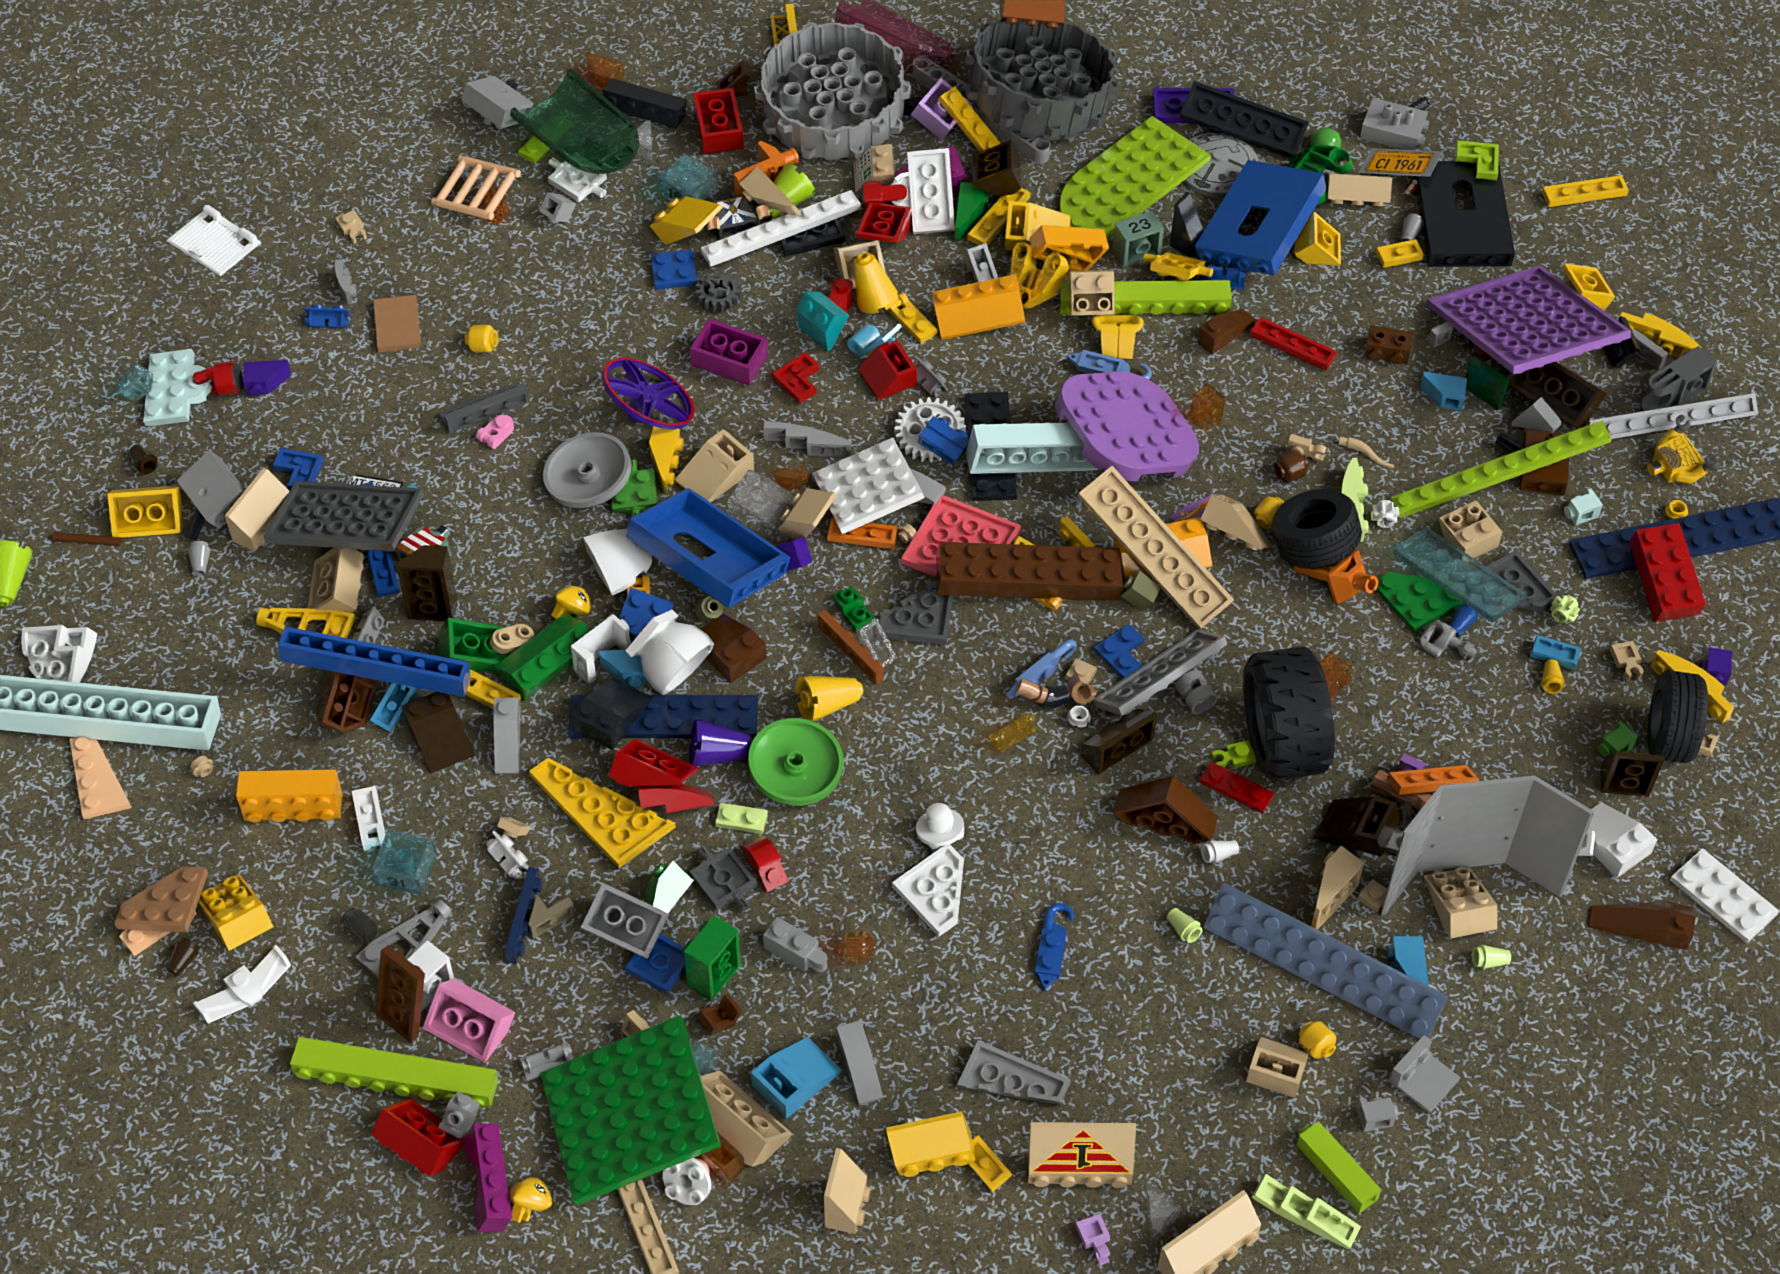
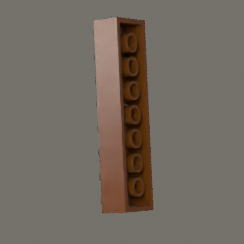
[936,542,1123,601]

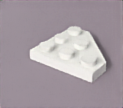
[892,844,964,937]

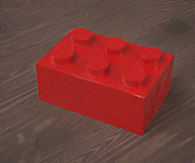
[693,88,744,154]

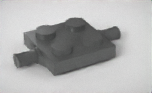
[689,845,757,911]

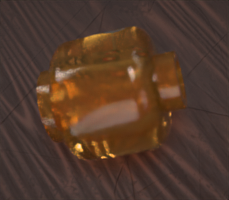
[838,931,876,964]

